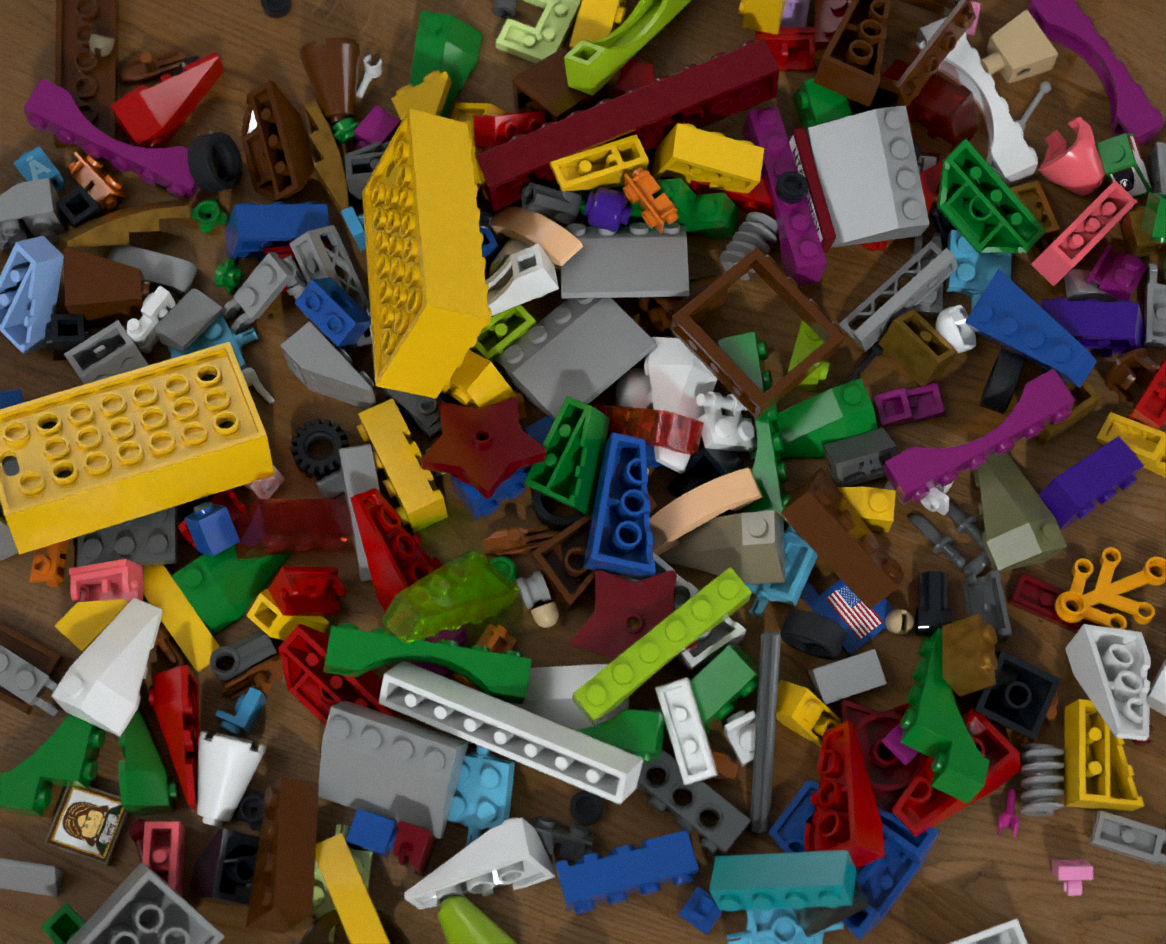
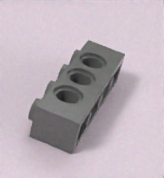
[634,749,751,856]

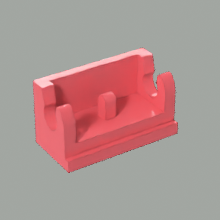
[69,559,143,603]

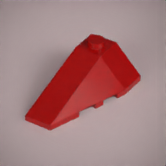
[110,52,224,148]
[350,488,457,627]
[148,665,200,811]
[892,707,1021,837]

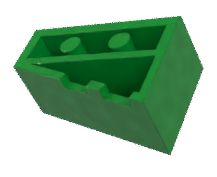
[791,78,852,140]

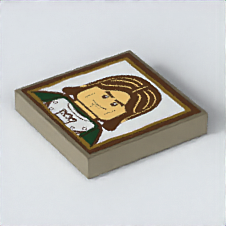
[44,786,130,866]

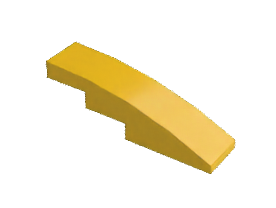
[1096,412,1166,478]
[315,833,390,944]

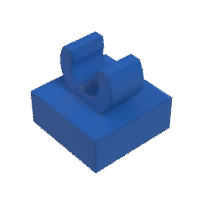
[678,886,723,936]

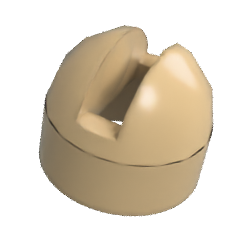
[531,602,559,628]
[885,609,914,635]

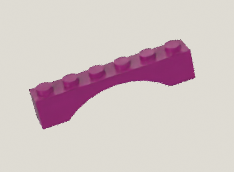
[1027,0,1164,146]
[24,78,199,201]
[742,107,827,286]
[883,369,1075,504]

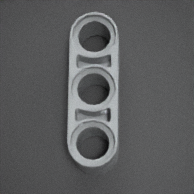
[107,245,198,298]

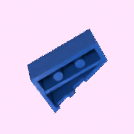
[225,201,330,265]

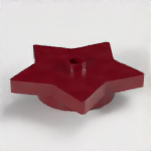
[421,397,546,499]
[570,570,698,692]
[840,700,928,814]

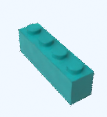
[709,850,857,912]

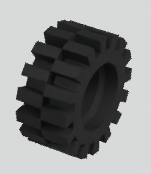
[290,418,350,480]

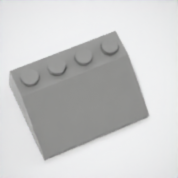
[807,105,930,248]
[561,222,689,299]
[494,298,657,421]
[318,700,469,839]
[66,862,225,944]

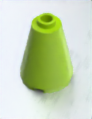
[438,895,517,944]

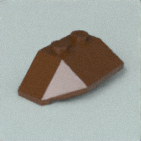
[241,80,315,202]

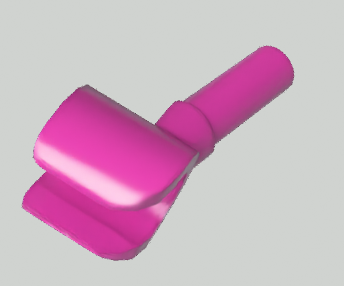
[996,789,1019,838]

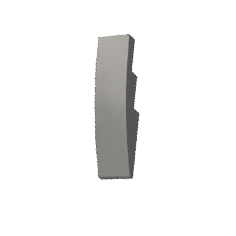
[338,444,380,581]

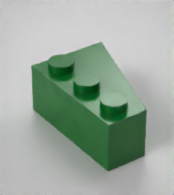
[523,396,610,517]
[659,645,759,735]

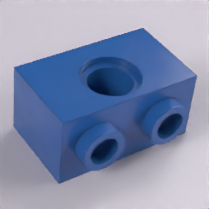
[295,277,371,347]

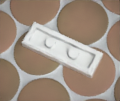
[655,677,718,785]

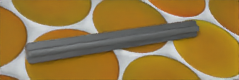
[749,632,781,834]

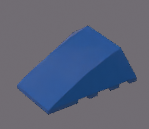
[768,779,940,941]

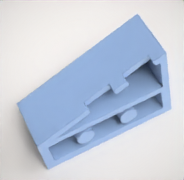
[0,236,64,354]

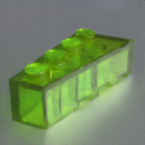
[381,548,520,643]

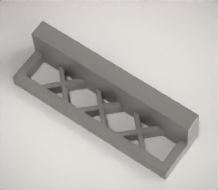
[289,225,372,355]
[839,241,958,352]

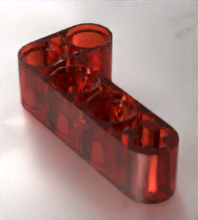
[588,404,704,455]

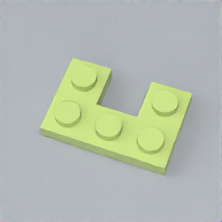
[496,0,582,63]

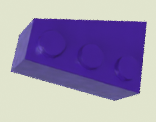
[1041,297,1144,359]
[1039,436,1144,531]

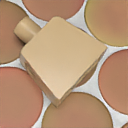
[980,10,1058,83]

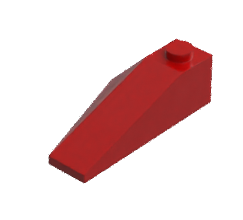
[804,720,885,867]

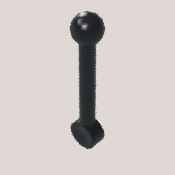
[929,206,948,250]
[841,344,883,385]

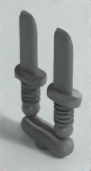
[908,499,991,578]

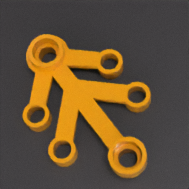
[1055,547,1166,630]

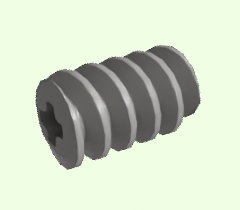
[719,212,779,281]
[1020,743,1064,817]

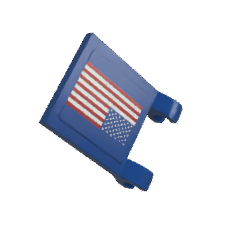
[799,579,894,656]

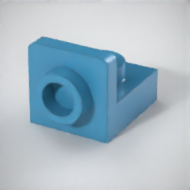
[341,206,366,251]
[215,687,267,735]

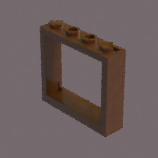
[813,0,976,107]
[669,247,845,419]

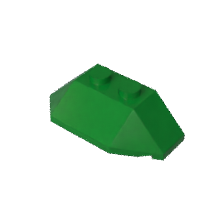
[937,139,1046,253]

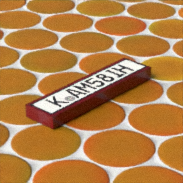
[789,128,836,253]

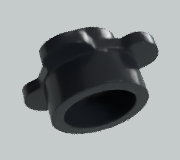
[234,790,265,831]

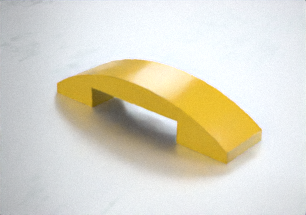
[143,564,220,673]

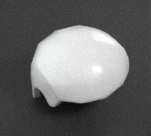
[935,305,977,353]
[614,368,654,419]

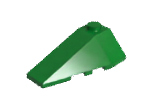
[409,11,483,117]
[748,378,878,461]
[118,704,179,817]

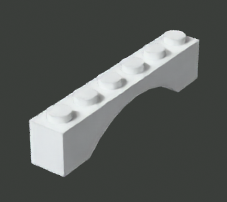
[916,17,1038,187]
[368,243,559,338]

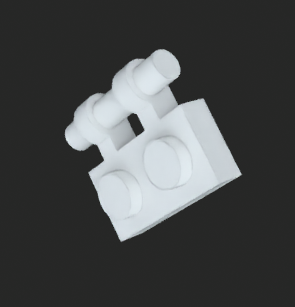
[127,286,176,354]
[696,391,757,453]

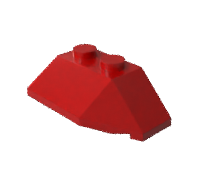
[278,624,397,726]

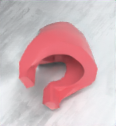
[1038,116,1107,196]

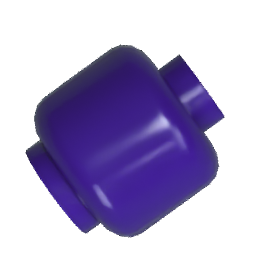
[584,187,632,232]

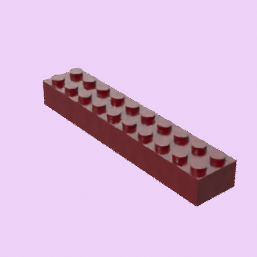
[475,38,780,212]

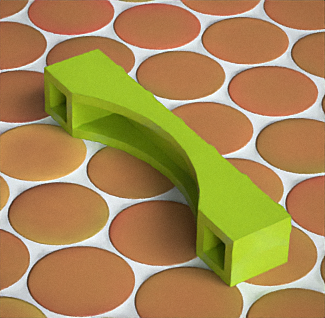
[564,0,691,95]
[572,567,752,726]

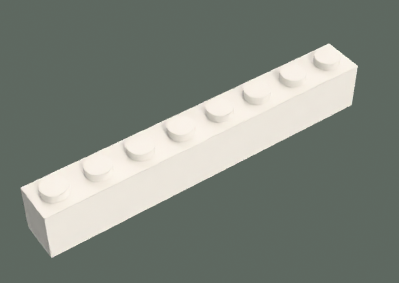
[378,661,643,804]

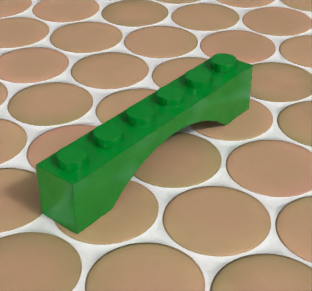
[717,332,791,524]
[323,623,531,704]
[462,709,665,763]

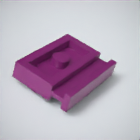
[1086,244,1148,300]

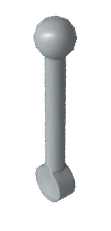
[1015,81,1051,132]

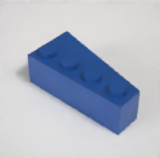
[965,269,1097,388]
[450,416,554,520]
[583,433,656,581]
[555,830,699,915]

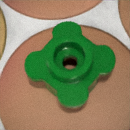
[332,118,360,145]
[191,199,227,233]
[215,258,242,295]

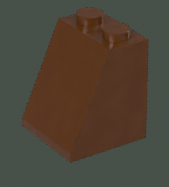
[512,47,608,123]
[63,247,154,329]

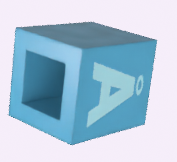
[14,146,66,192]

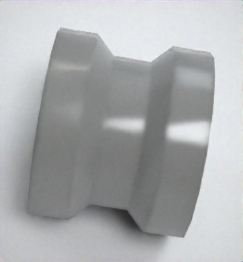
[515,570,551,610]

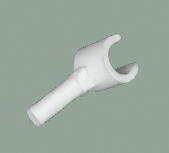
[356,55,382,98]
[241,368,275,405]

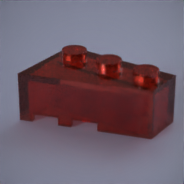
[882,58,979,151]
[233,499,353,560]

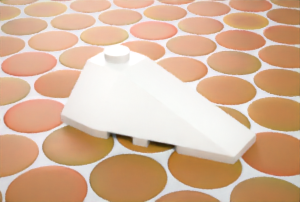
[644,337,717,474]
[52,598,163,737]
[1065,624,1151,741]
[404,818,556,910]

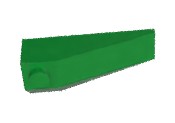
[171,512,304,637]

